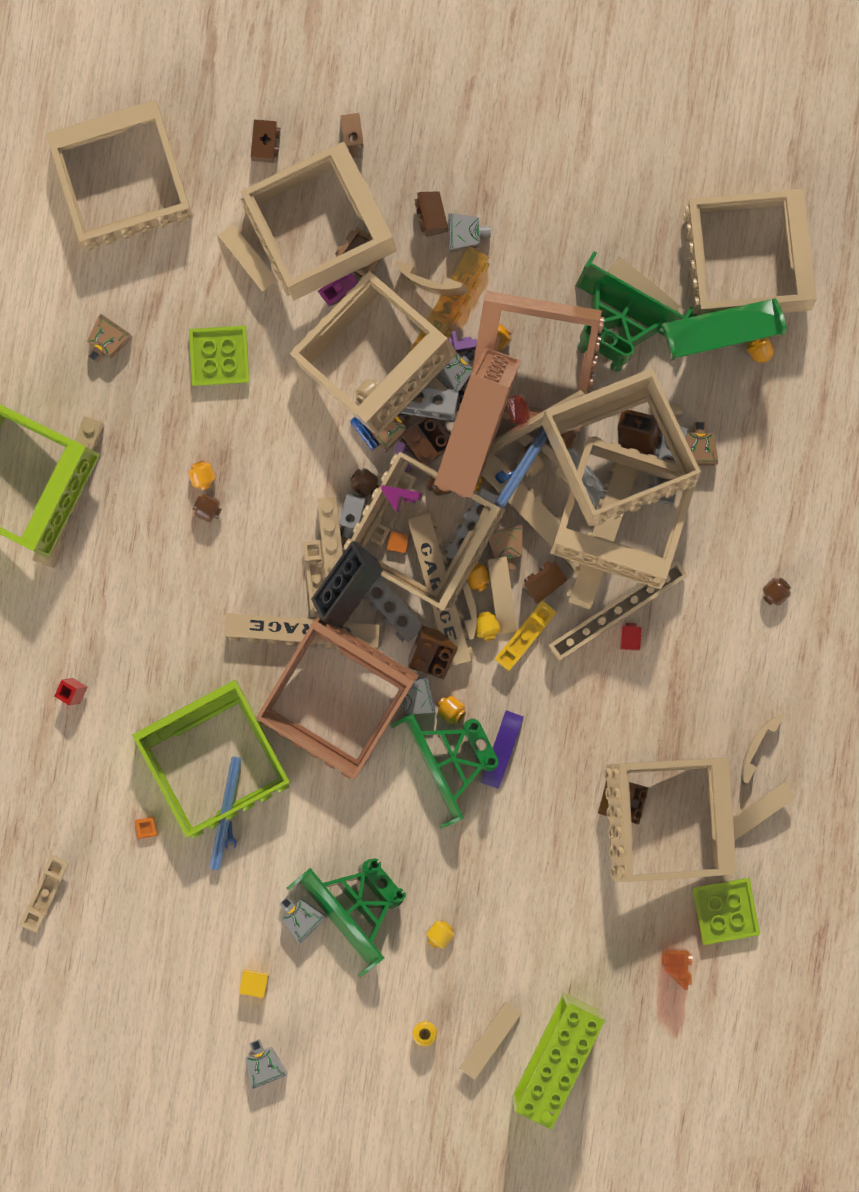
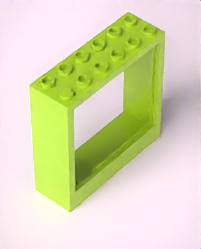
[0,404,100,558]
[132,680,291,839]
[512,992,605,1130]

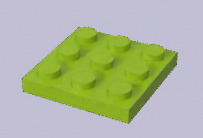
[189,325,250,387]
[692,877,760,945]

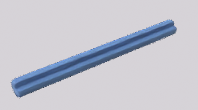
[495,427,548,509]
[210,756,242,870]

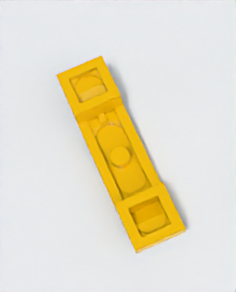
[494,600,557,671]

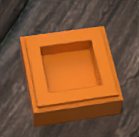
[387,531,409,554]
[135,817,158,839]

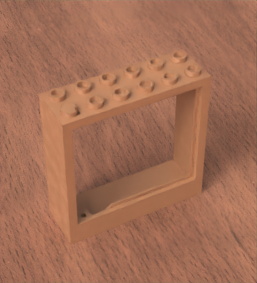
[472,291,604,432]
[434,348,521,498]
[256,616,419,779]

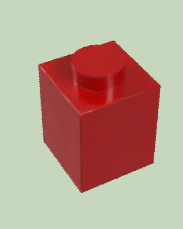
[620,623,642,651]
[54,678,88,706]

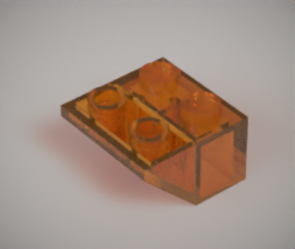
[662,947,692,990]

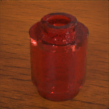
[507,395,530,425]

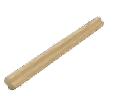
[490,390,585,453]

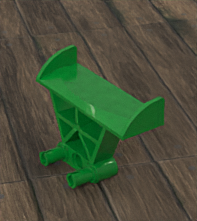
[575,251,693,372]
[662,298,787,361]
[390,713,498,829]
[286,858,406,977]

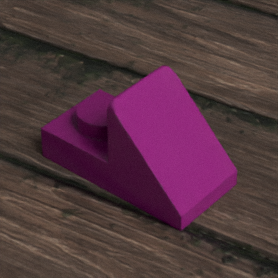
[318,273,358,307]
[381,485,423,512]

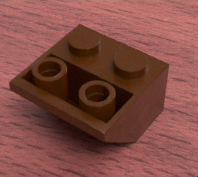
[414,191,448,237]
[618,410,661,455]
[401,417,450,466]
[523,561,567,605]
[408,625,458,679]
[598,780,649,825]

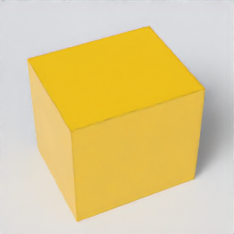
[239,969,269,998]

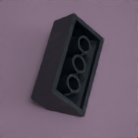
[311,540,383,628]

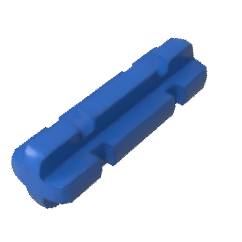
[350,417,379,450]

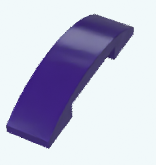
[480,710,524,789]

